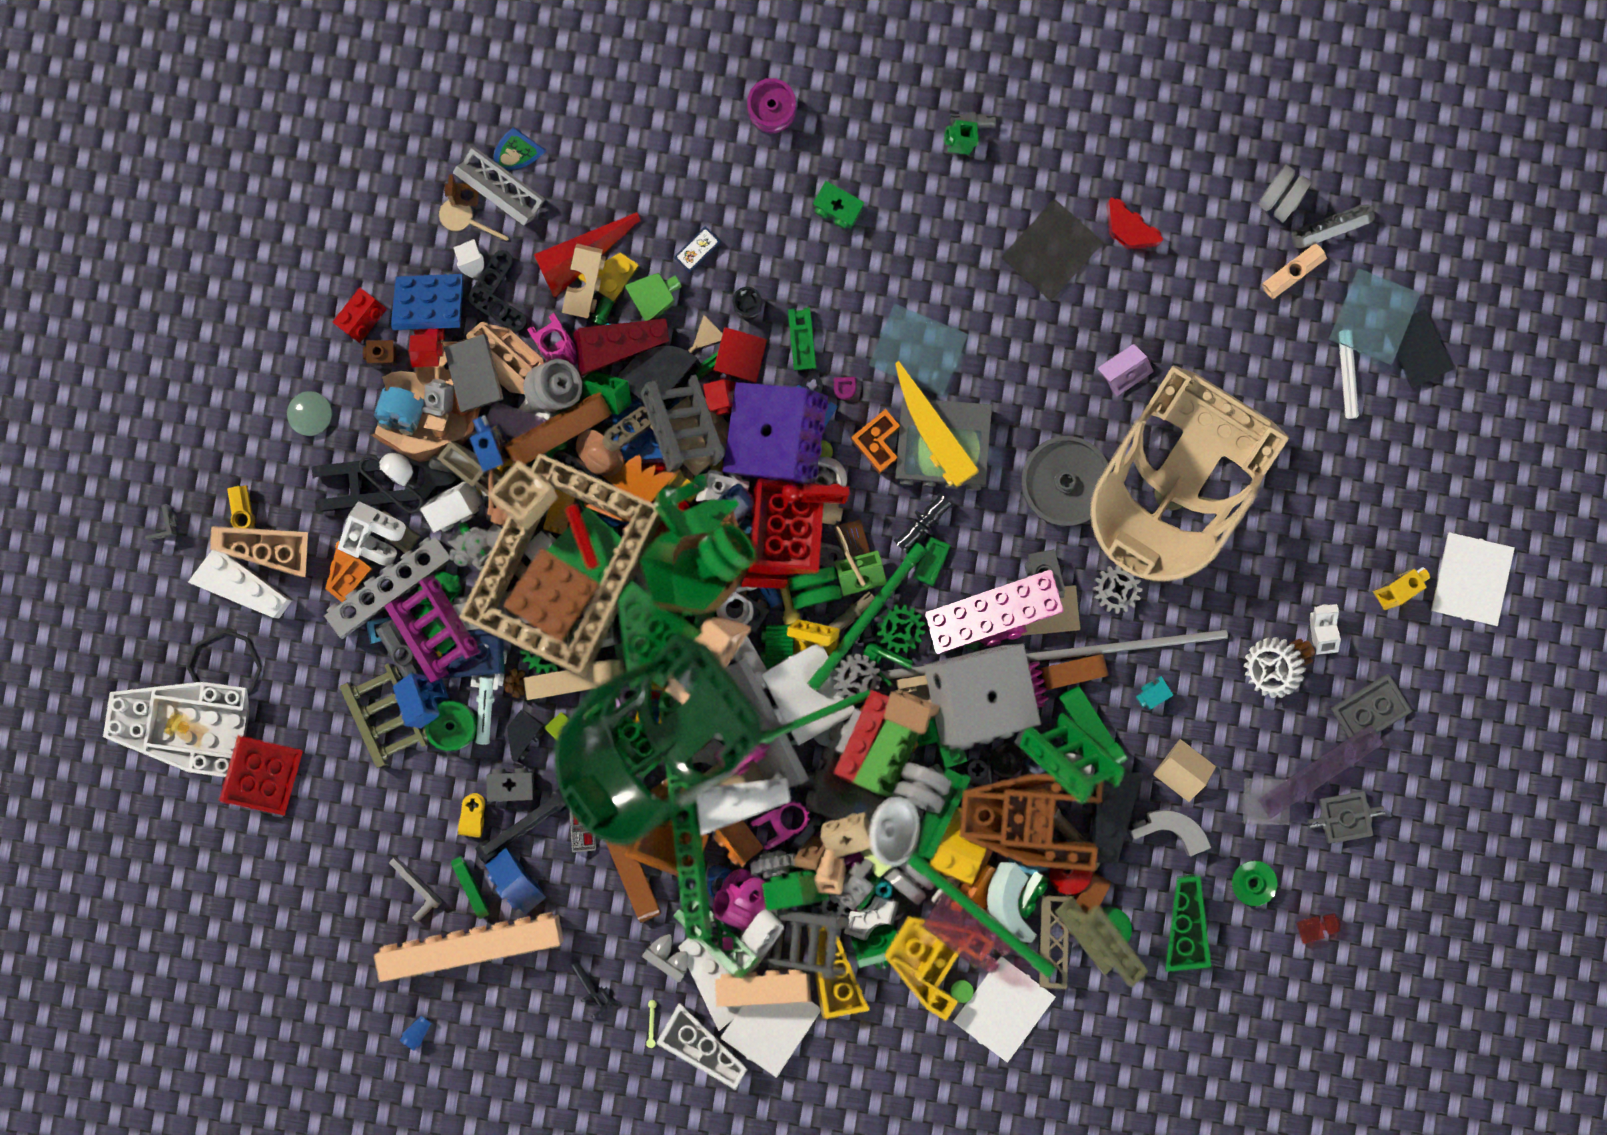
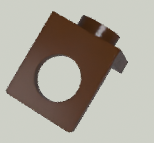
[445,174,479,207]

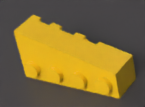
[807,926,869,1019]

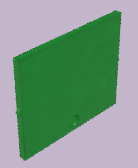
[546,508,622,603]

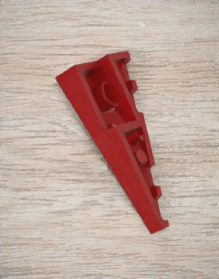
[534,212,641,298]

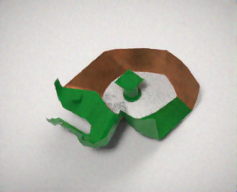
[640,474,749,613]

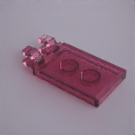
[922,893,1012,974]

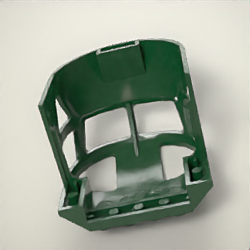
[554,633,762,845]

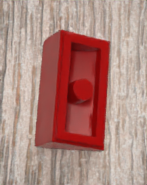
[740,572,788,589]

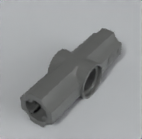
[375,620,425,678]

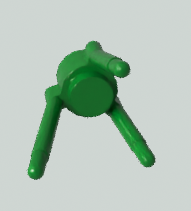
[862,642,913,686]

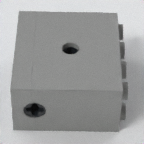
[924,644,1040,749]

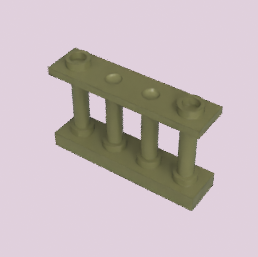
[339,663,429,768]
[1055,896,1148,987]

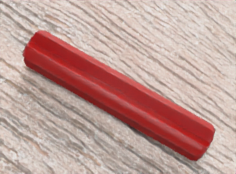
[566,504,599,570]

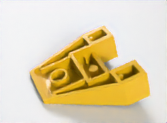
[884,917,995,1021]

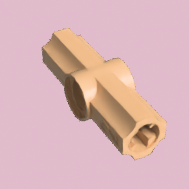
[1261,244,1327,299]

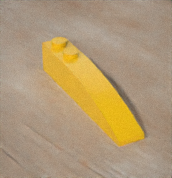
[895,361,978,488]

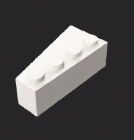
[188,550,292,619]
[697,778,790,835]
[656,1003,747,1089]

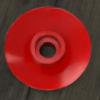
[1049,867,1093,895]

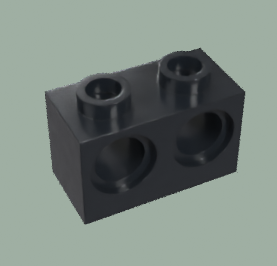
[726,590,769,633]

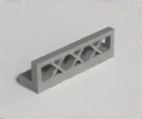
[453,147,545,225]

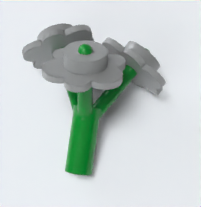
[449,522,492,567]

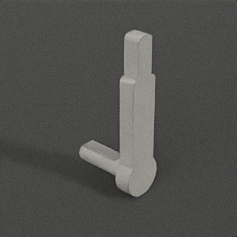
[389,857,442,922]

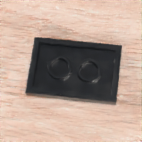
[1384,309,1454,389]

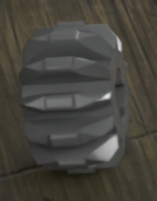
[813,894,850,917]

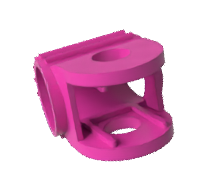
[527,313,578,366]
[751,801,809,850]
[712,869,766,931]

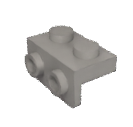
[835,858,874,910]

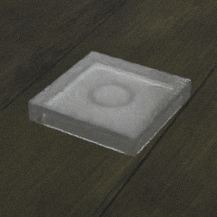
[1243,778,1290,825]

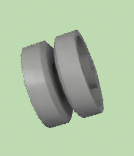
[1257,164,1312,222]
[523,359,582,414]
[894,763,951,813]
[882,861,935,905]

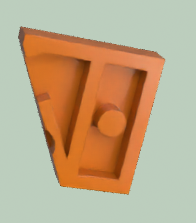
[325,541,372,603]

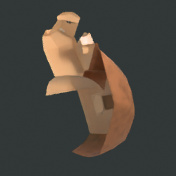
[366,339,481,462]

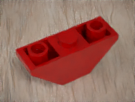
[1106,197,1164,249]

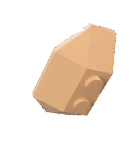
[466,322,544,394]

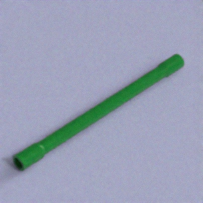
[807,543,927,692]
[906,852,1056,978]

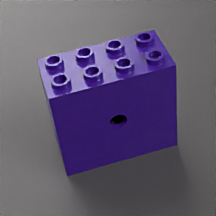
[723,383,828,484]

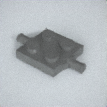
[1307,791,1385,844]

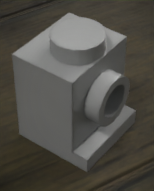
[422,379,454,416]

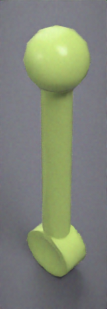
[646,1000,657,1048]

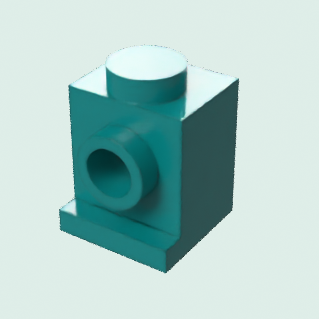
[1136,676,1173,710]

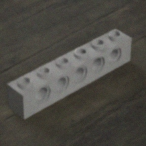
[324,537,453,639]

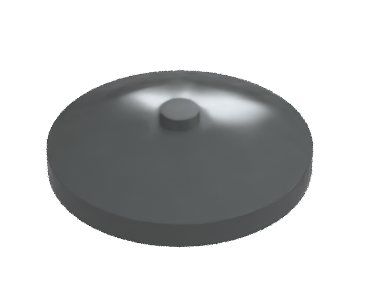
[1021,436,1111,526]

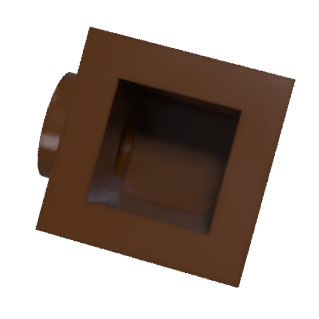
[363,340,397,366]

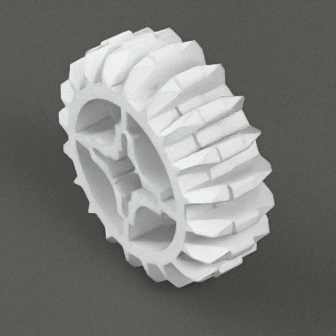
[1244,637,1305,698]

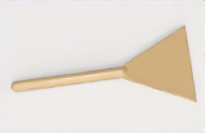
[688,316,722,353]

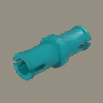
[875,876,892,898]

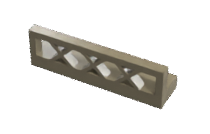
[1039,894,1069,989]

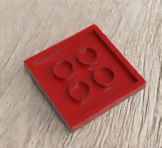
[219,735,303,816]

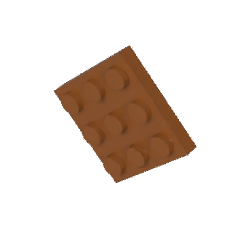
[504,548,599,643]

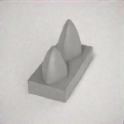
[642,934,689,982]

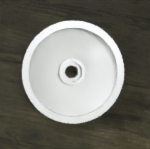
[870,797,920,866]

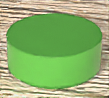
[950,980,973,1003]

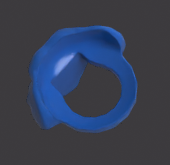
[707,865,737,899]

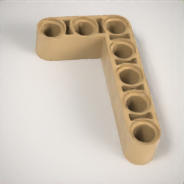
[523,660,627,700]

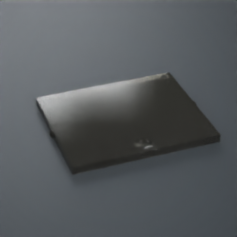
[1001,198,1104,302]

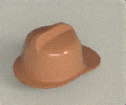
[576,430,623,476]

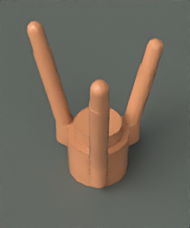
[487,469,508,525]

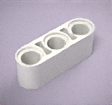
[731,909,784,973]

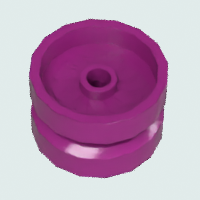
[747,78,796,133]

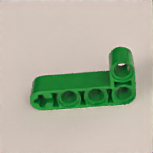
[1058,685,1128,764]

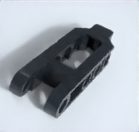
[311,456,459,512]

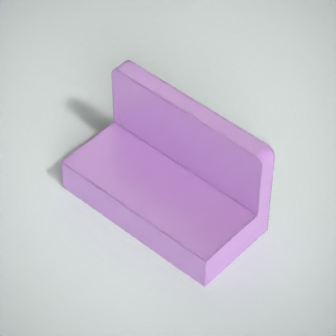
[1098,344,1154,396]

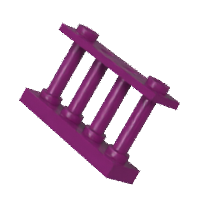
[384,575,480,683]

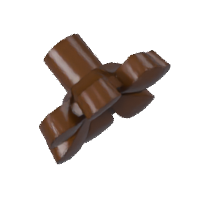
[503,669,525,698]

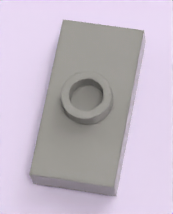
[836,709,861,755]

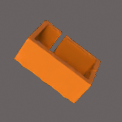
[625,820,709,879]

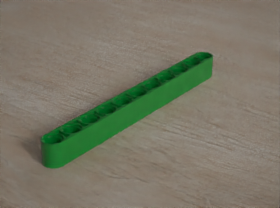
[659,692,712,941]

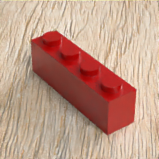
[834,690,889,787]

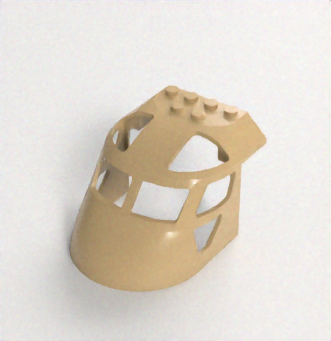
[1091,365,1289,581]

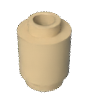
[822,503,843,525]

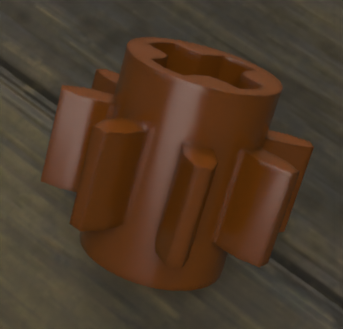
[1289,638,1315,667]

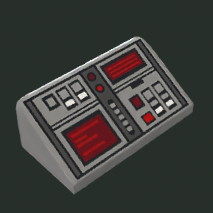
[570,811,596,852]

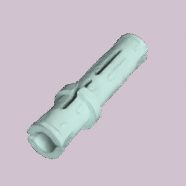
[475,675,495,745]

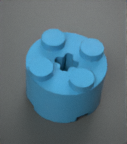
[374,387,424,435]

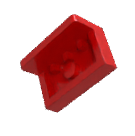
[332,287,387,343]

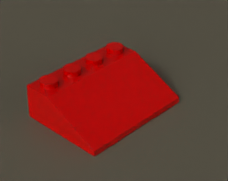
[747,478,824,575]

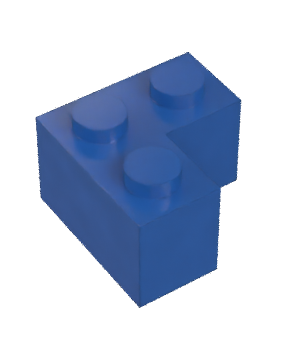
[393,673,448,728]
[485,848,546,914]

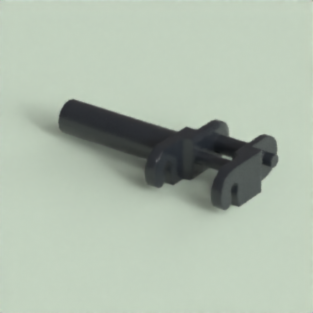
[571,961,615,1019]

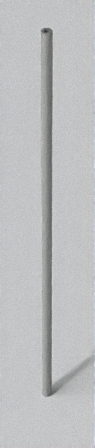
[853,630,1228,682]

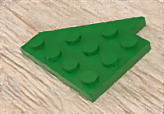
[618,581,702,691]

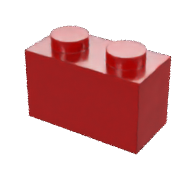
[703,379,737,416]

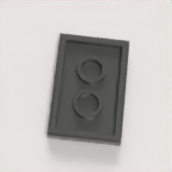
[444,334,504,413]
[1330,673,1412,747]

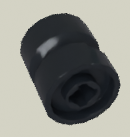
[733,286,762,320]

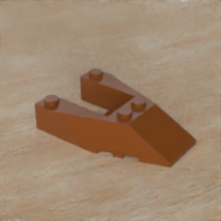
[960,774,1103,871]

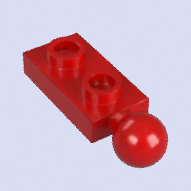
[782,483,849,504]

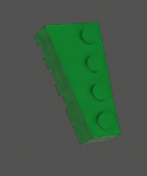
[1165,874,1211,972]

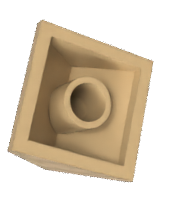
[1153,739,1216,802]

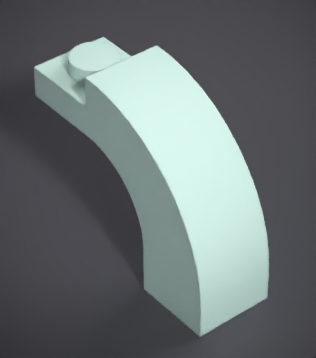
[988,862,1036,943]

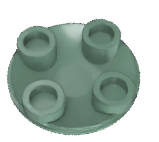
[287,391,332,436]

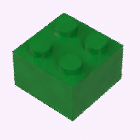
[762,870,830,911]

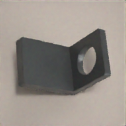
[145,504,178,541]

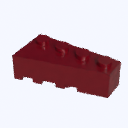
[573,319,669,377]

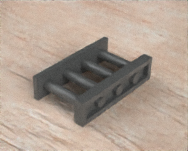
[640,375,725,473]
[761,908,850,978]

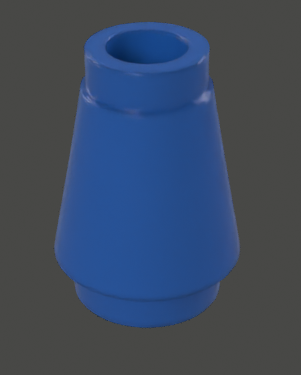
[400,1016,431,1051]

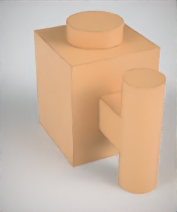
[815,849,846,894]

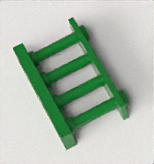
[1019,713,1125,804]

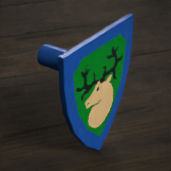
[493,127,546,171]

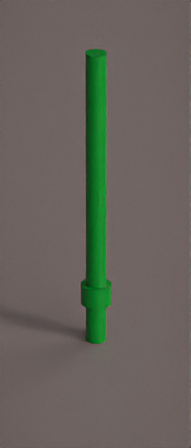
[759,690,870,745]

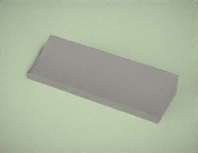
[726,658,809,788]

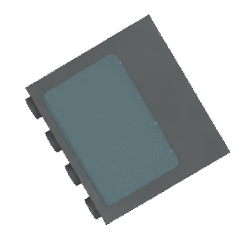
[896,398,992,491]

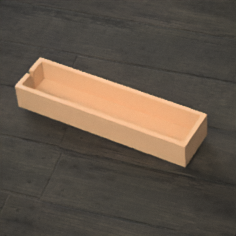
[375,912,564,982]

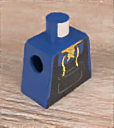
[470,415,510,472]

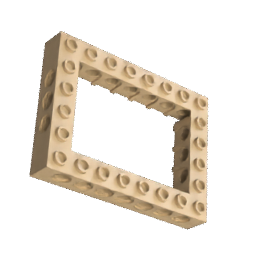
[459,454,662,677]

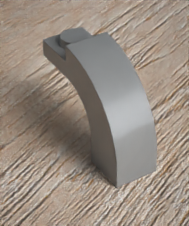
[1128,810,1211,856]

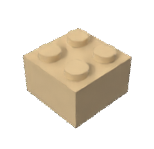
[488,461,558,531]

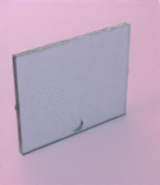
[1329,268,1421,365]
[869,304,968,396]

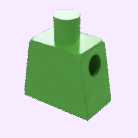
[625,273,682,321]

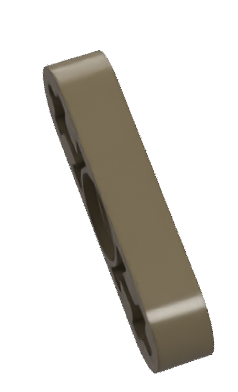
[602,407,651,451]

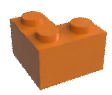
[851,409,900,474]

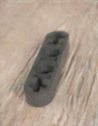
[1291,205,1375,248]

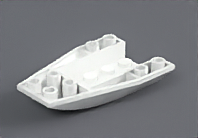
[103,682,250,777]

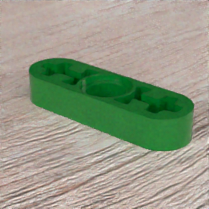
[451,856,490,919]

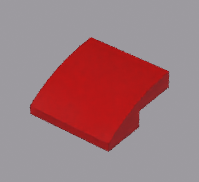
[713,327,767,383]

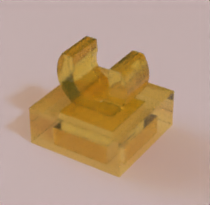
[164,708,190,736]

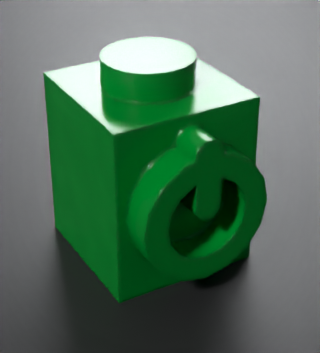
[943,120,979,155]

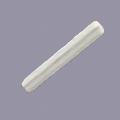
[1339,330,1359,419]

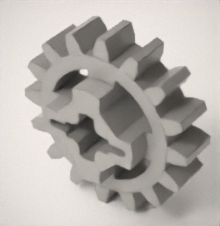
[1093,565,1142,614]
[832,654,881,702]
[750,851,799,879]

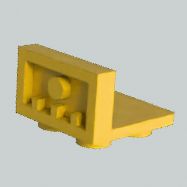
[787,619,840,657]

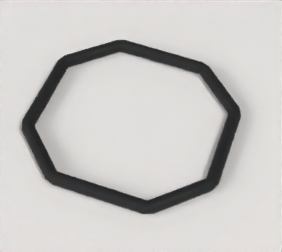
[187,630,262,693]

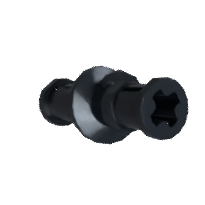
[893,492,954,554]

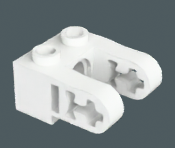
[337,501,406,566]

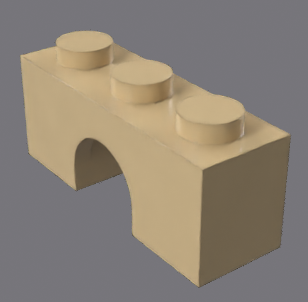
[562,244,606,318]

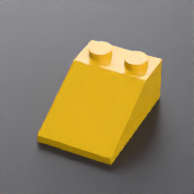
[930,806,986,886]

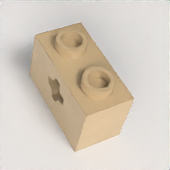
[821,812,872,857]

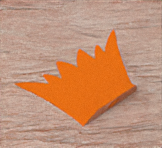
[578,433,680,521]

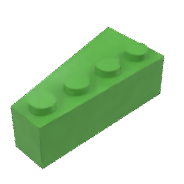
[853,720,920,798]

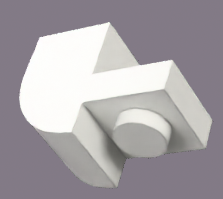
[1310,604,1341,655]

